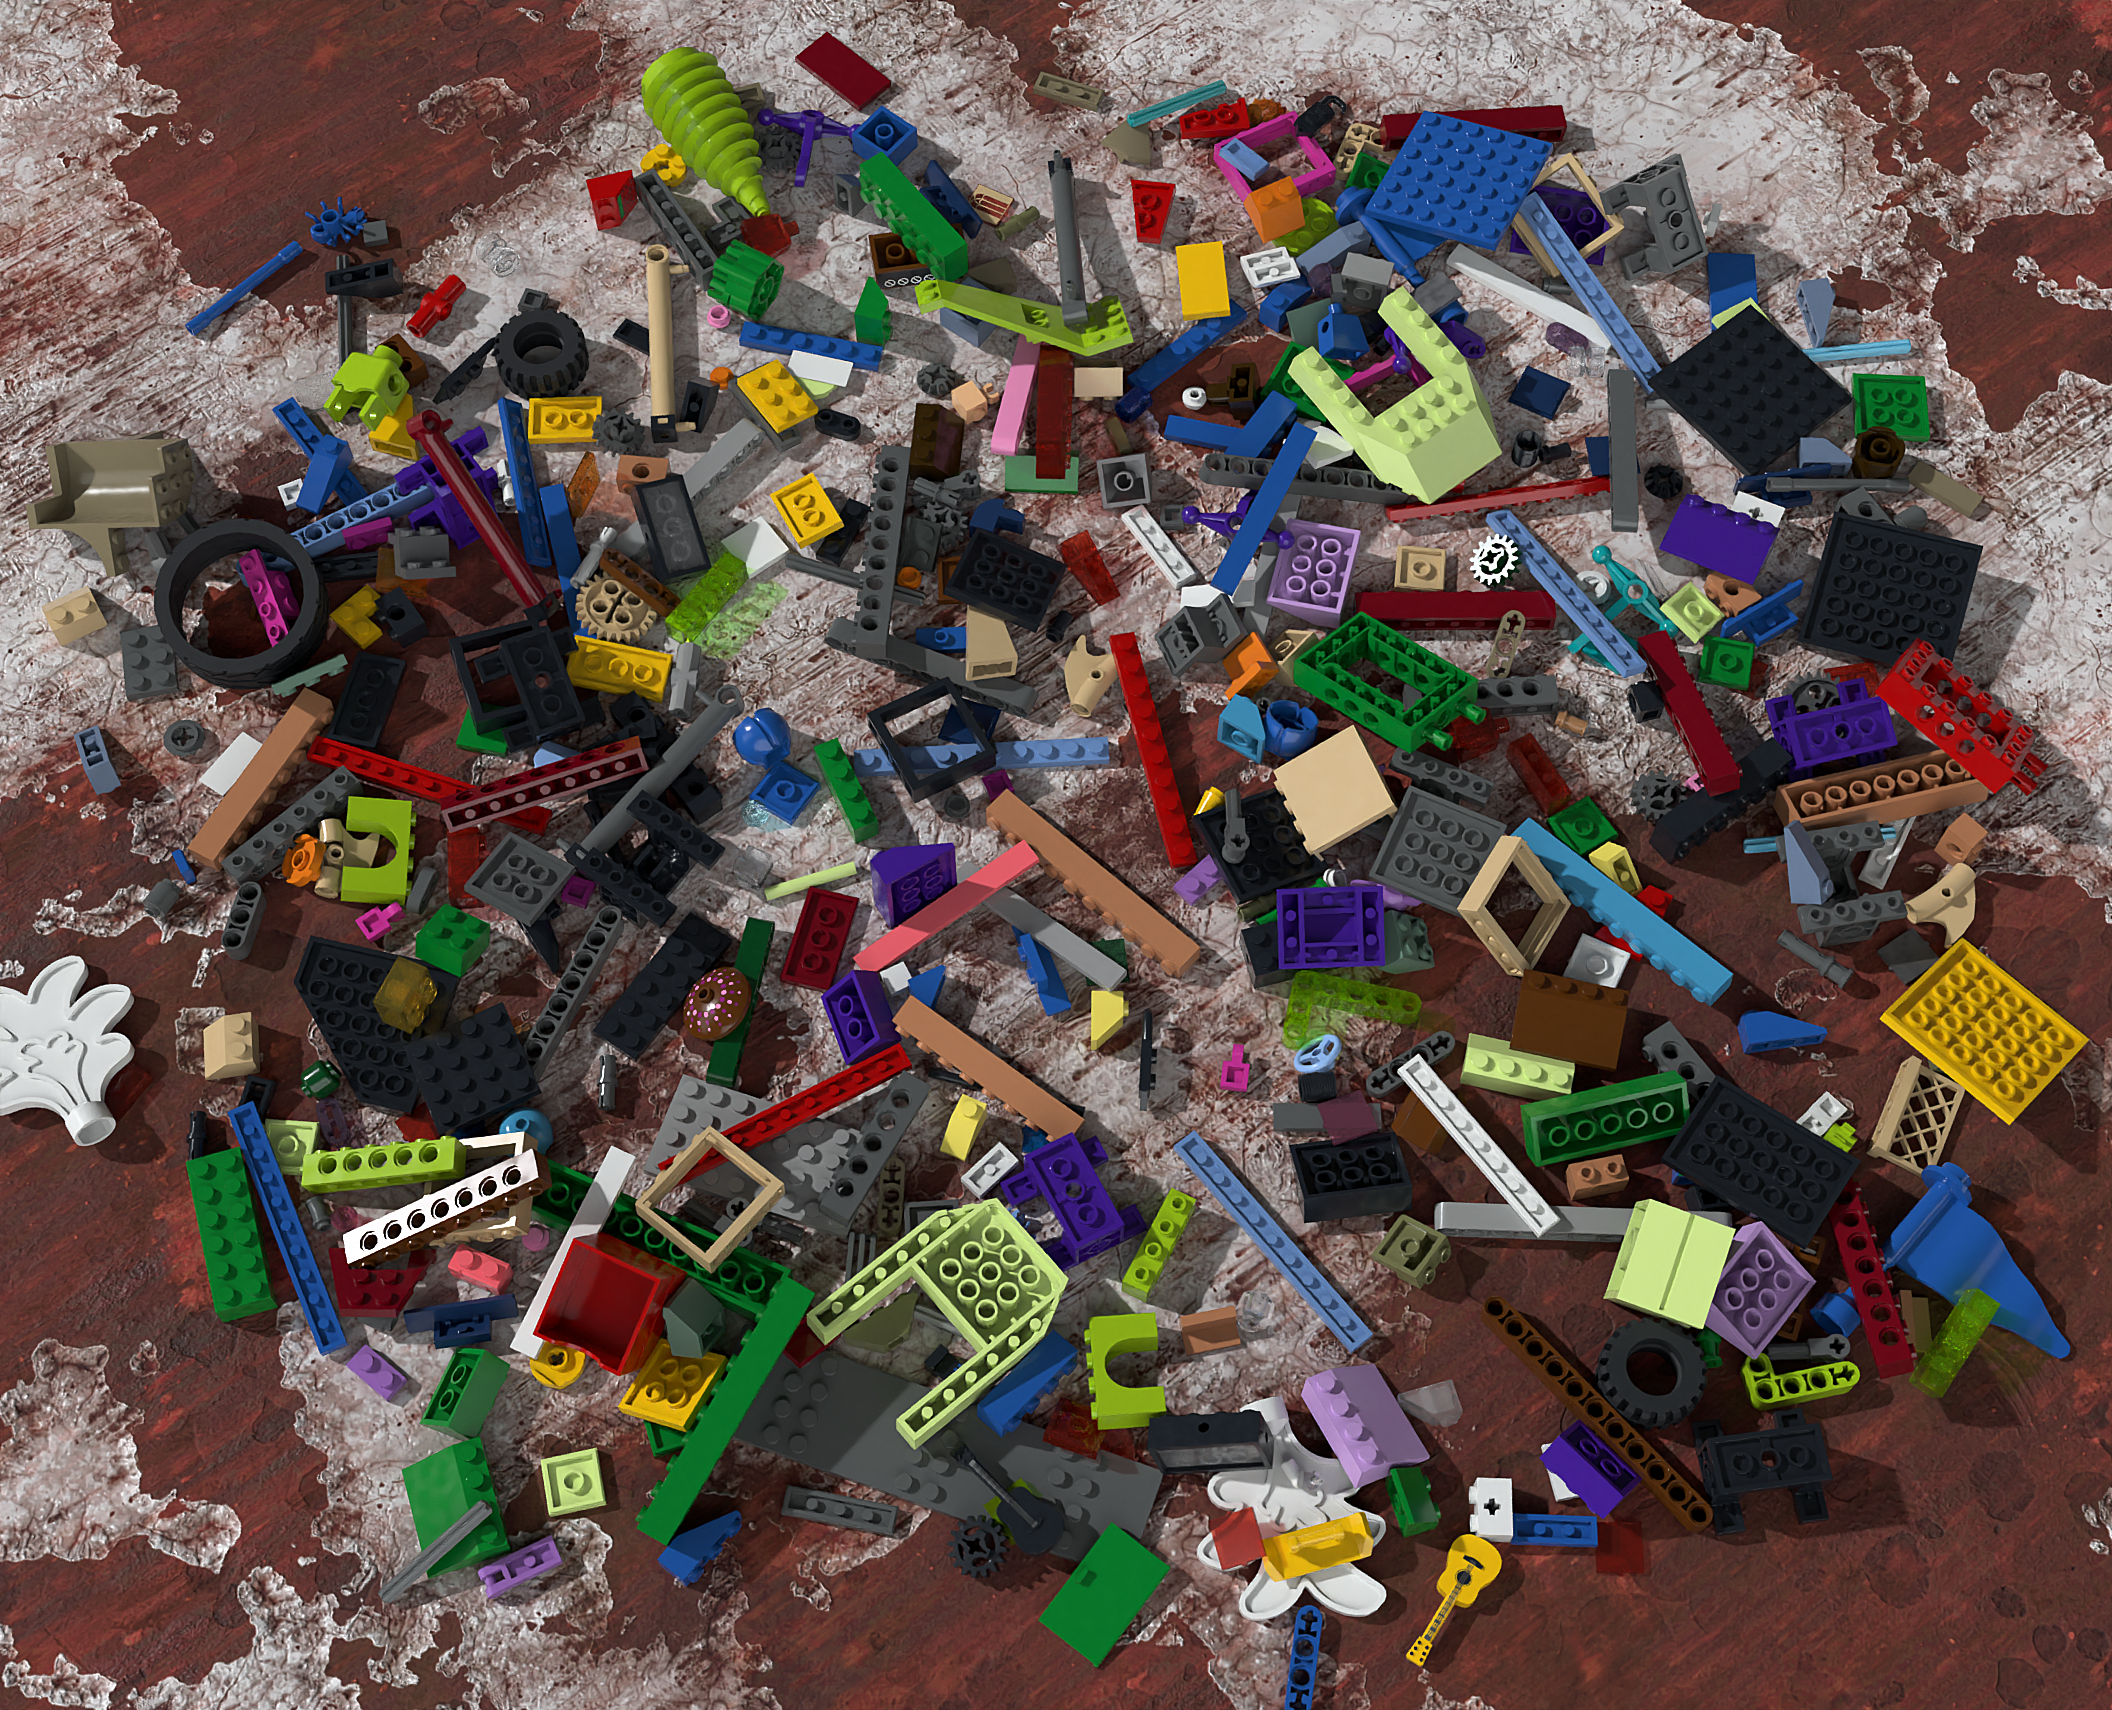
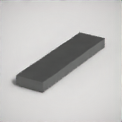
[1272,1103,1382,1132]
[781,1485,899,1537]

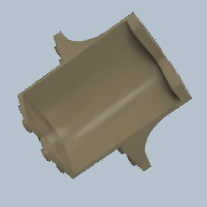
[26,430,196,577]

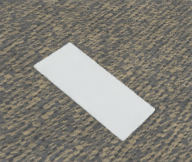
[787,350,853,387]
[199,732,263,796]

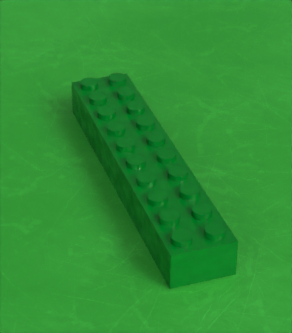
[531,1159,794,1323]
[635,1276,815,1546]

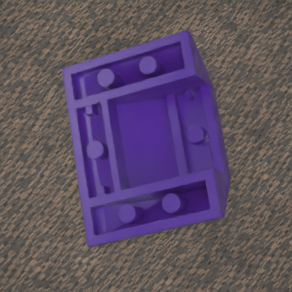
[1276,886,1385,969]

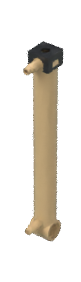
[645,244,696,444]

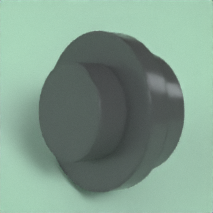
[944,794,970,819]

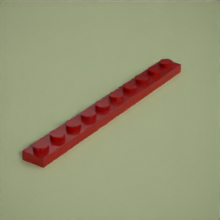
[1384,476,1610,523]
[1109,632,1197,869]
[306,735,553,836]
[657,1043,912,1190]

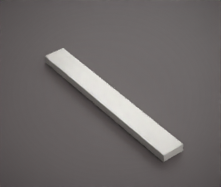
[1446,243,1612,354]
[1397,1054,1561,1238]
[510,1146,637,1360]

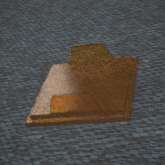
[375,547,427,598]

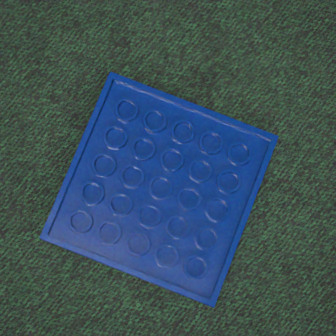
[1365,110,1553,251]

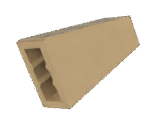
[966,605,1018,681]

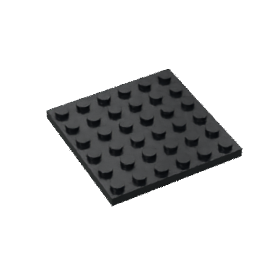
[1648,304,1853,476]
[1797,511,1983,682]

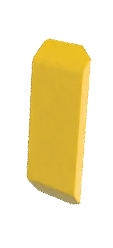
[1258,1512,1374,1582]

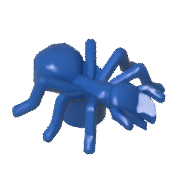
[305,197,368,247]

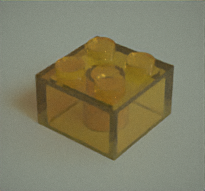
[373,956,437,1034]

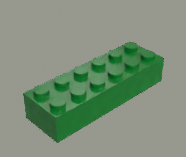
[859,152,968,282]
[1520,1070,1690,1167]
[186,1146,278,1323]

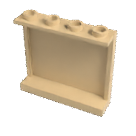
[1273,725,1399,861]

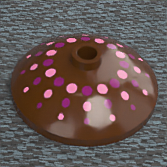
[683,967,752,1041]

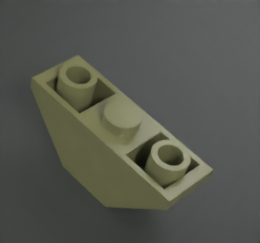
[842,1290,918,1354]

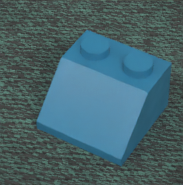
[1217,694,1266,764]

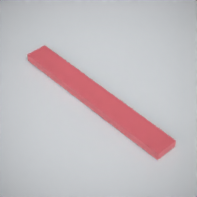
[853,840,1040,974]

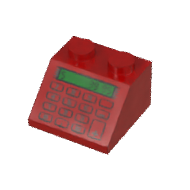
[586,169,638,231]

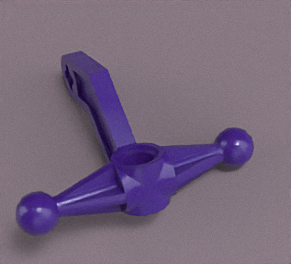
[757,107,860,188]
[1384,290,1486,374]
[1181,473,1295,550]

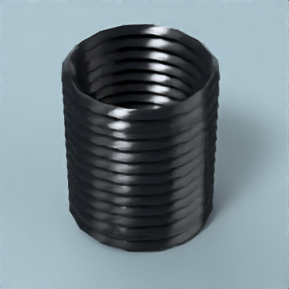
[1511,430,1542,468]
[1298,1071,1337,1103]

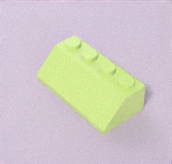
[1460,1033,1575,1101]

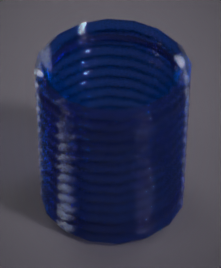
[1114,385,1153,424]

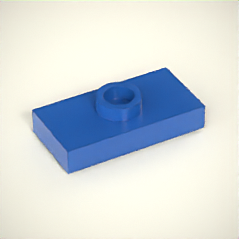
[916,627,966,654]

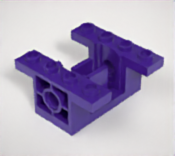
[394,426,499,550]
[1764,677,1898,784]
[1000,1132,1148,1272]

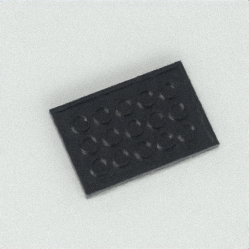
[1660,1075,1861,1250]

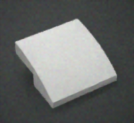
[1240,246,1300,289]
[1283,426,1354,469]

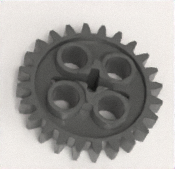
[1781,671,1843,738]

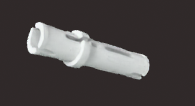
[570,527,618,589]

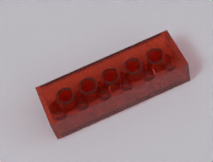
[1036,345,1073,479]

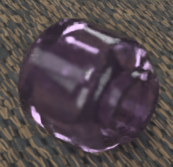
[1307,263,1338,298]

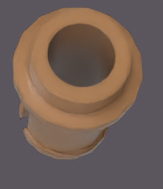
[1554,710,1588,736]

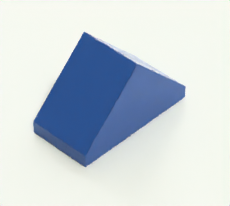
[907,965,947,1011]

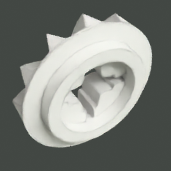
[1573,571,1611,606]

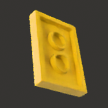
[737,359,818,433]
[528,396,603,444]
[770,472,844,549]

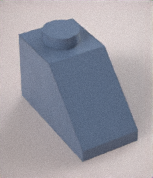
[1795,436,1852,476]

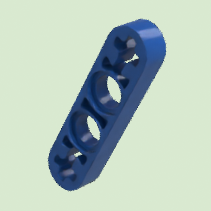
[1284,1605,1322,1710]

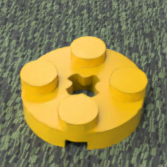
[640,144,687,188]
[529,1341,587,1389]

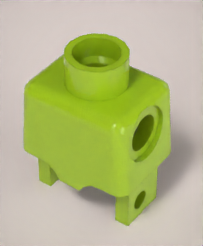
[323,345,409,431]

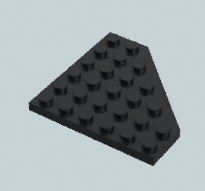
[293,935,461,1117]

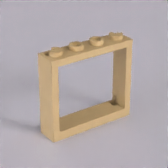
[1511,152,1624,279]
[1457,835,1571,977]
[635,1125,785,1274]
[423,1132,538,1248]

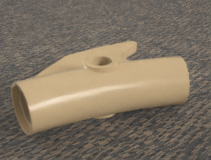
[1064,635,1119,717]
[314,818,380,898]
[1905,863,1976,949]

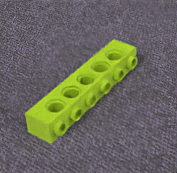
[301,1136,467,1194]

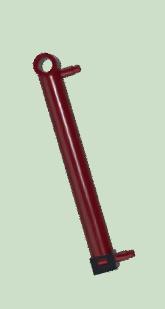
[406,409,563,622]

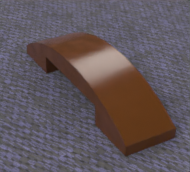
[1775,1235,1827,1342]

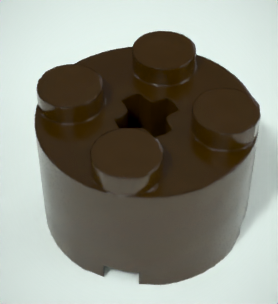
[1850,426,1905,479]

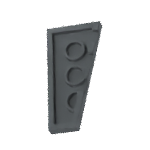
[728,362,801,453]

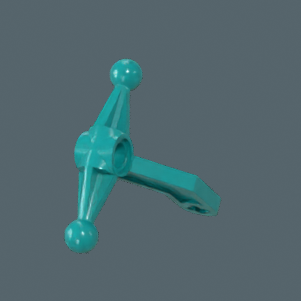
[1566,545,1679,655]

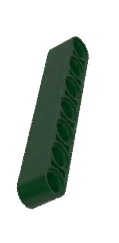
[706,917,775,1088]

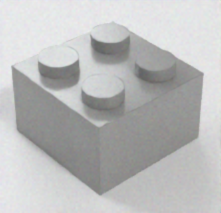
[1341,252,1394,311]

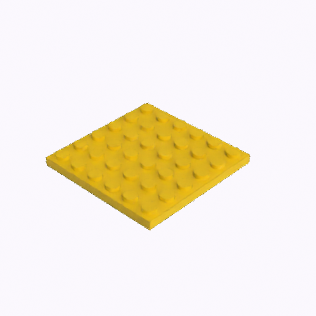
[1880,937,2090,1125]

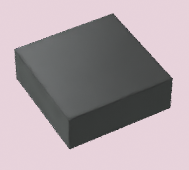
[362,220,389,247]
[517,288,549,312]
[1160,505,1185,530]

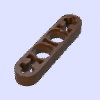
[599,548,683,619]

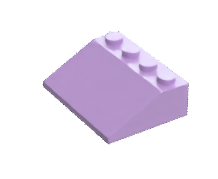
[1266,518,1361,629]
[1705,1221,1816,1359]
[1301,1364,1430,1489]

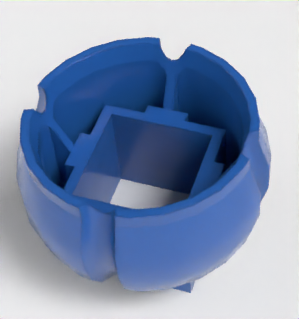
[1261,700,1318,761]
[732,708,791,770]

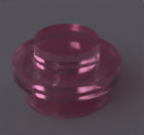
[330,1205,358,1232]

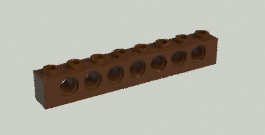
[343,1148,553,1270]

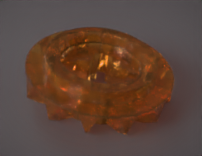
[1247,96,1284,126]

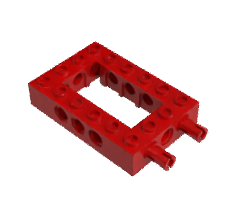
[1874,638,2048,796]

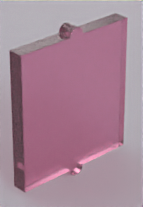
[1317,1090,1378,1146]

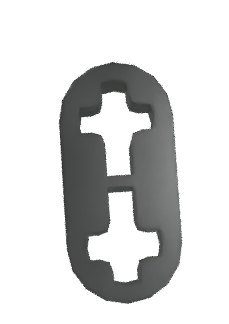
[407,866,439,915]

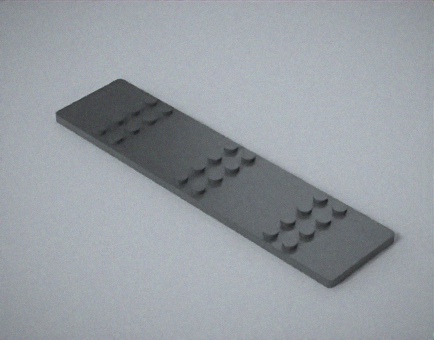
[711,1324,1163,1564]

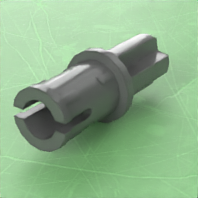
[913,477,962,509]

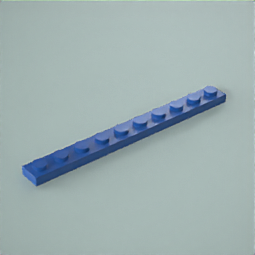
[227,1101,349,1356]

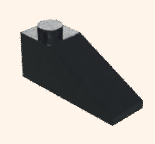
[325,258,404,298]

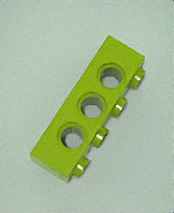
[1121,1188,1196,1303]

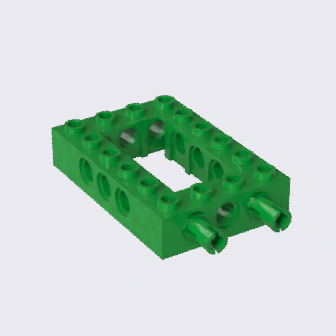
[1294,611,1486,754]

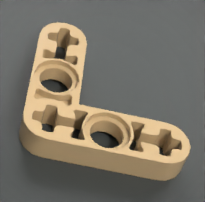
[1333,123,1400,181]

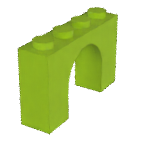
[341,796,416,905]
[1084,1312,1166,1430]

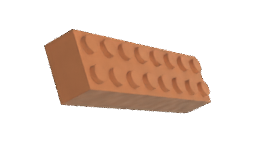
[1773,743,1989,832]

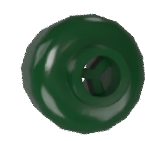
[300,1060,342,1099]

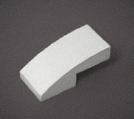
[1796,1092,1847,1137]

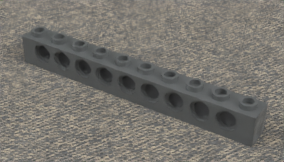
[851,445,911,660]

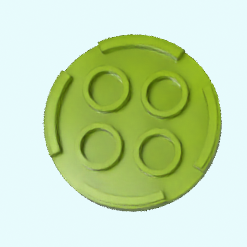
[1272,197,1338,257]

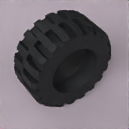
[494,308,589,400]
[1595,1317,1708,1431]

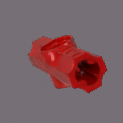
[406,274,467,339]

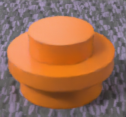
[710,367,734,390]
[897,566,922,589]

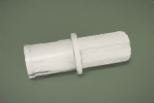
[497,459,516,506]

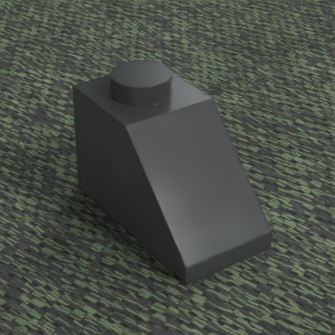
[833,174,867,218]

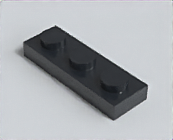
[815,498,871,567]

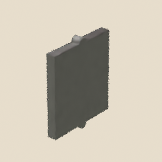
[1409,271,1463,317]
[1877,927,1940,985]

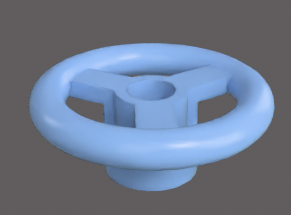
[1294,1034,1342,1073]

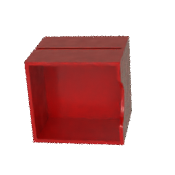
[533,1232,688,1377]

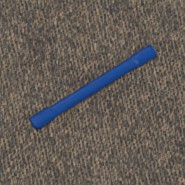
[185,240,303,336]

